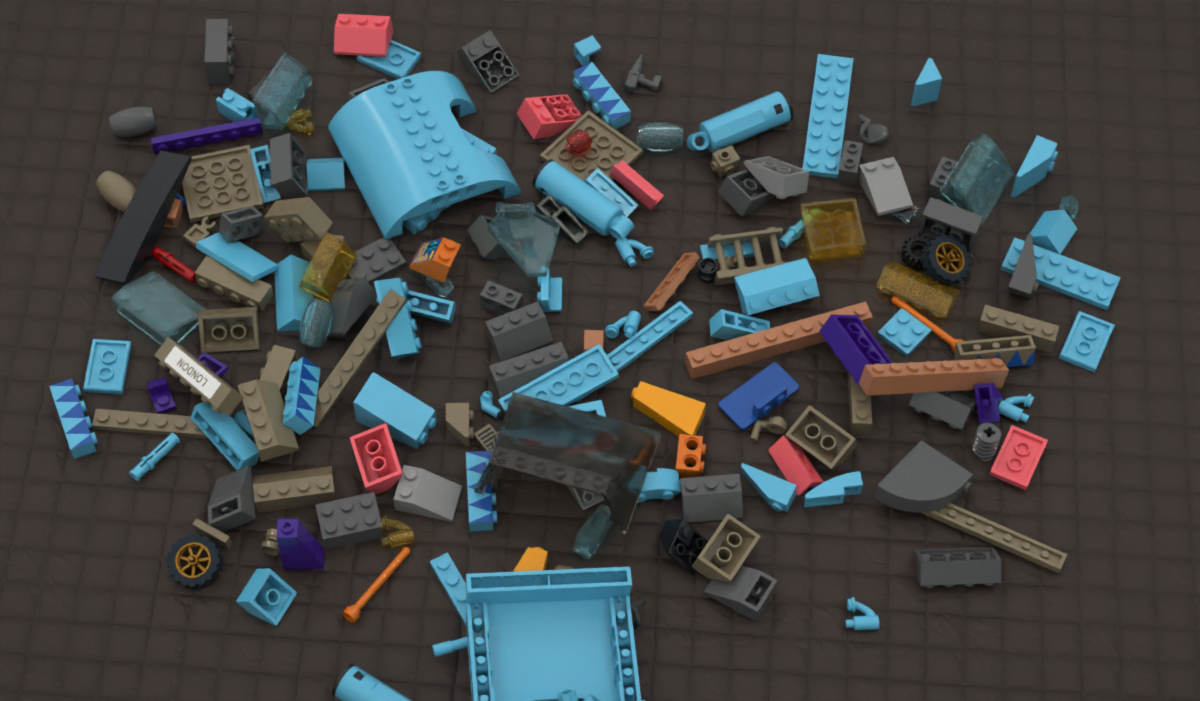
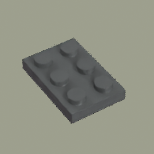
[339,237,407,284]

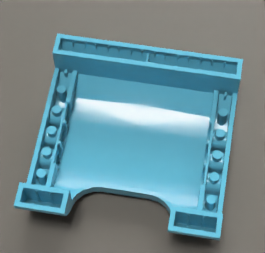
[328,71,521,239]
[466,567,646,701]

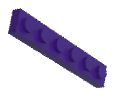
[151,117,262,154]

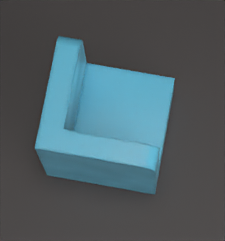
[574,35,601,66]

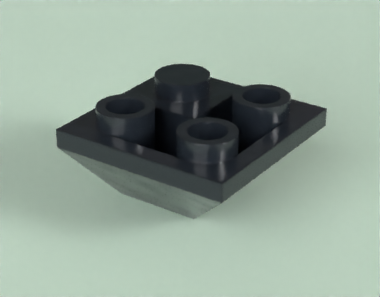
[659,519,708,575]

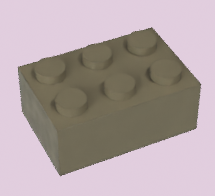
[264,197,333,242]

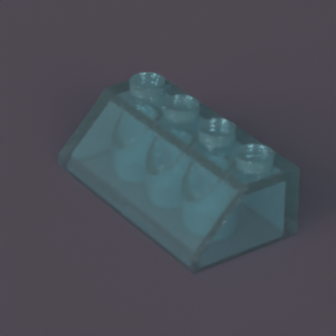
[253,53,312,130]

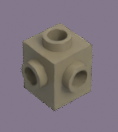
[710,145,740,177]

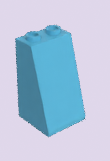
[353,372,437,449]

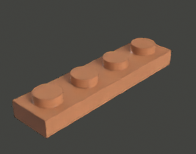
[643,252,700,311]

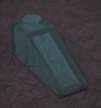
[572,504,619,559]

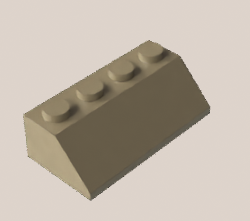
[237,379,299,462]
[253,466,336,513]

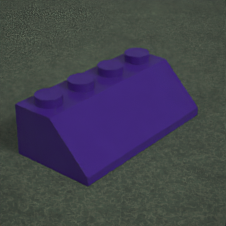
[820,314,893,386]

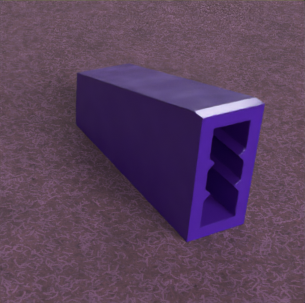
[277,519,325,570]

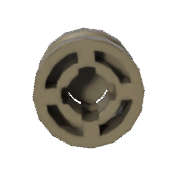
[261,529,280,556]

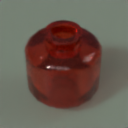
[565,129,593,157]

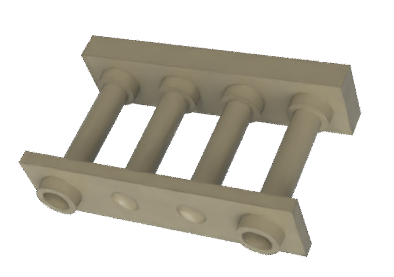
[707,227,790,286]

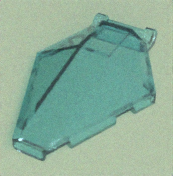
[487,202,561,277]

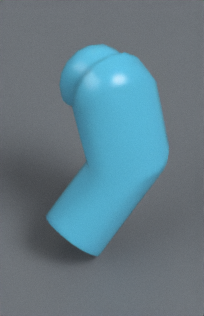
[480,391,501,418]

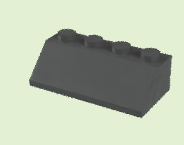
[489,342,569,399]
[914,547,1002,588]

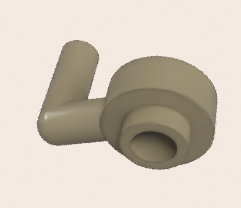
[750,416,787,442]

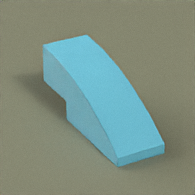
[804,471,863,508]

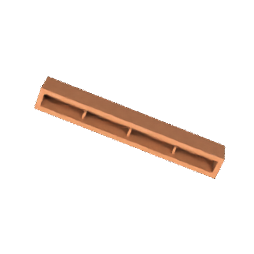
[859,358,1009,396]

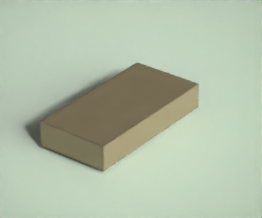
[192,519,233,550]

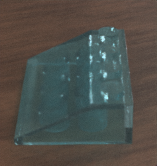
[939,132,1014,226]
[111,271,206,345]

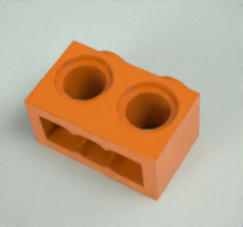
[676,434,706,478]

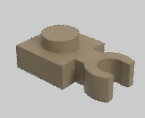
[183,216,217,248]

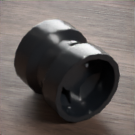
[698,257,718,283]

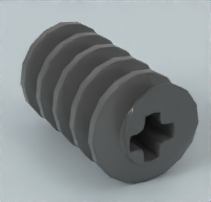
[972,423,1002,461]

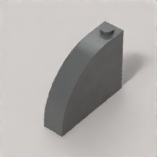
[874,440,973,513]

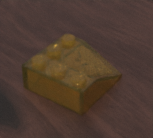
[800,198,866,263]

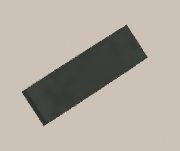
[533,194,589,244]

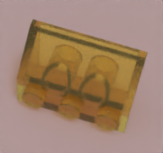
[299,232,357,302]

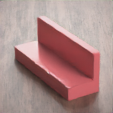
[610,160,664,210]
[768,435,824,496]

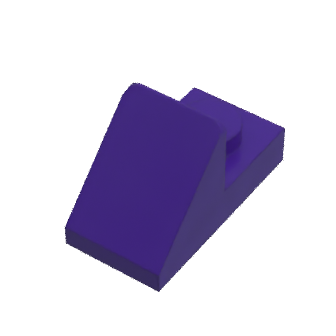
[146,376,177,414]
[974,383,1003,423]

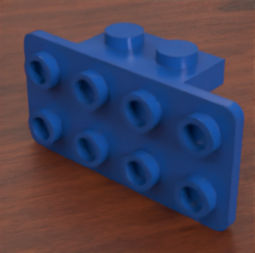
[719,362,799,430]

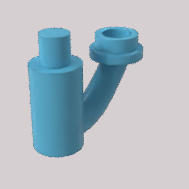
[615,237,654,267]
[605,311,641,338]
[999,393,1035,422]
[845,597,879,631]

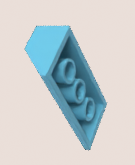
[734,258,820,315]
[374,278,422,359]

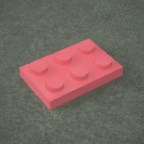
[989,425,1048,490]

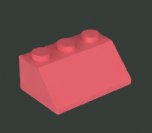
[334,14,394,57]
[349,423,403,495]

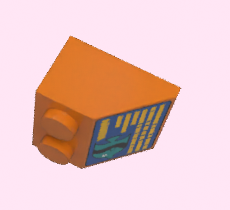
[409,237,461,283]

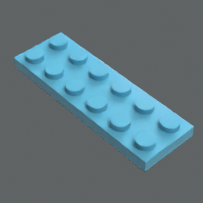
[1001,237,1121,310]
[498,344,619,433]

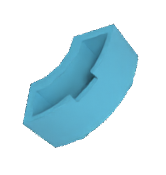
[623,468,681,503]

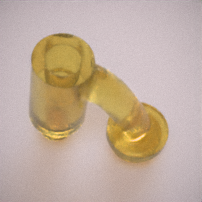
[281,108,314,135]
[380,515,415,547]

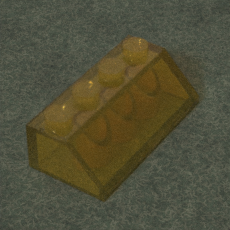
[876,261,961,318]

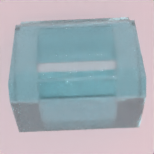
[1059,195,1079,219]

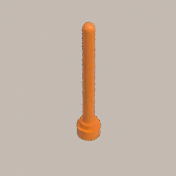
[891,296,963,353]
[342,547,410,623]

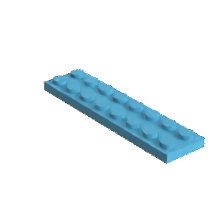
[802,54,853,179]

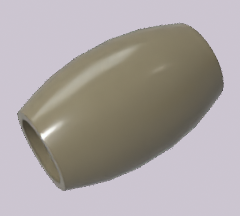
[96,170,137,212]

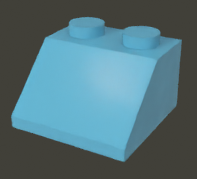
[236,568,297,626]

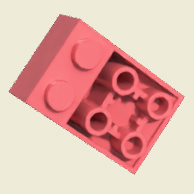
[516,94,582,139]

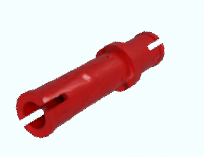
[151,245,196,283]

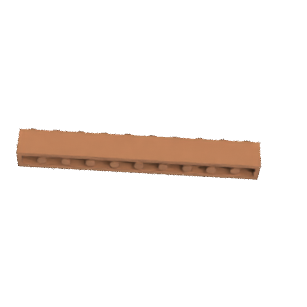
[685,302,873,380]

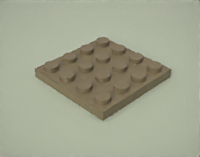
[540,110,643,182]
[182,145,264,223]

